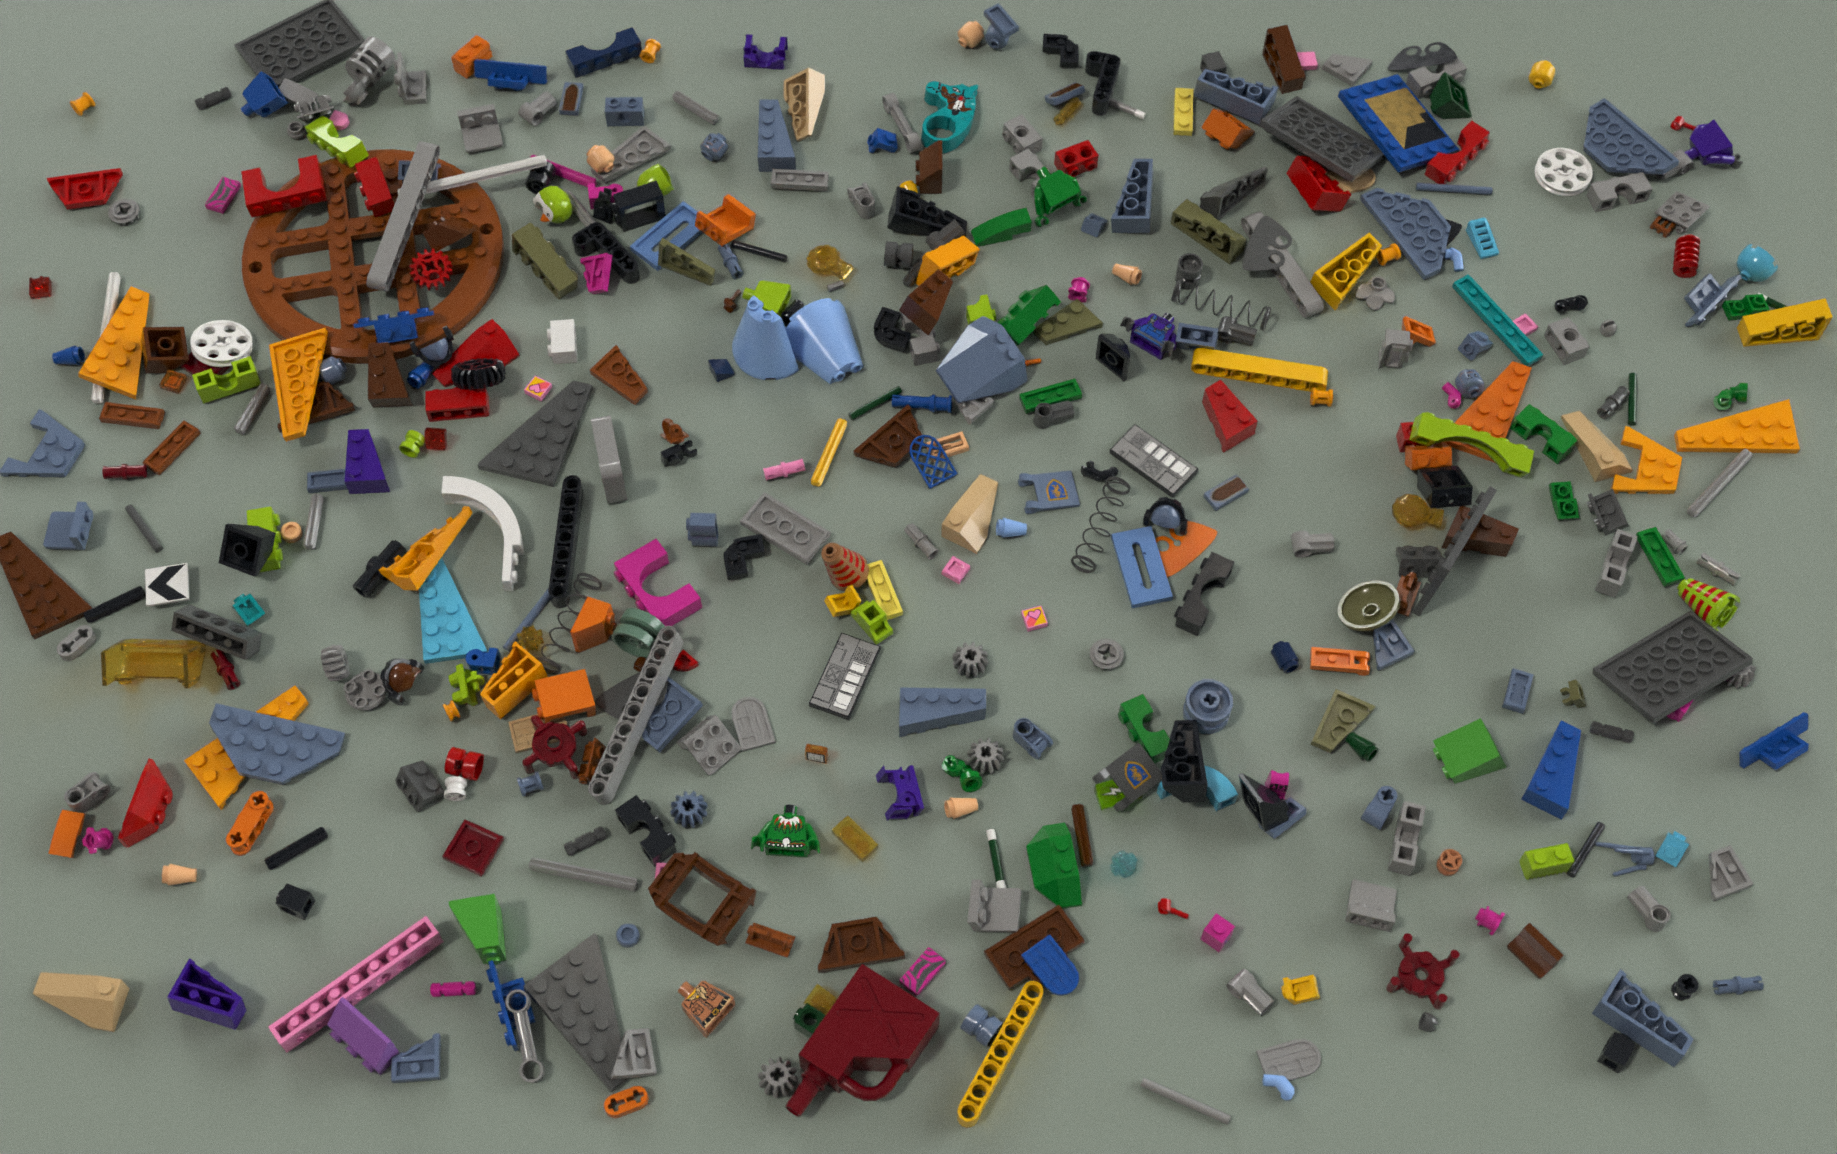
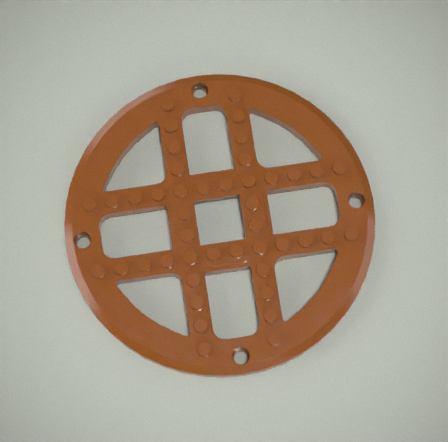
[242,149,504,364]

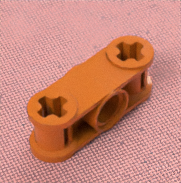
[226,791,274,856]

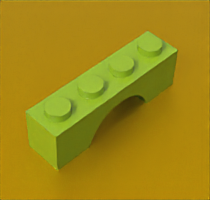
[305,115,369,168]

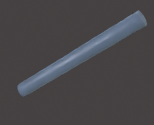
[1416,183,1492,195]
[503,588,550,652]

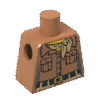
[678,980,735,1038]

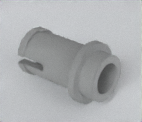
[1661,529,1688,555]

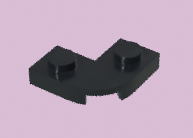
[1042,34,1079,68]
[874,307,912,352]
[724,534,765,580]

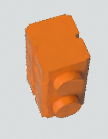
[451,35,492,79]
[1405,442,1452,470]

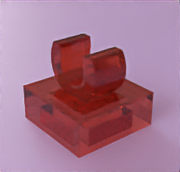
[29,276,51,299]
[424,427,447,450]

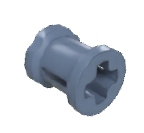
[517,771,544,797]

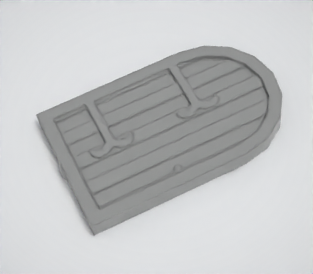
[732,697,775,752]
[1256,1039,1321,1087]

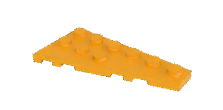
[78,286,150,400]
[269,327,328,442]
[1674,399,1800,453]
[184,685,309,810]

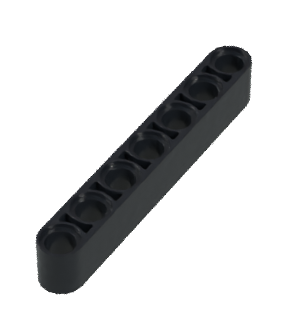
[548,475,584,608]

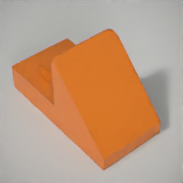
[1401,316,1436,347]

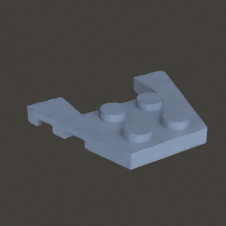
[0,409,85,477]

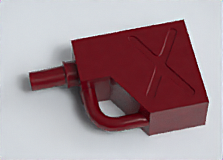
[785,964,940,1117]

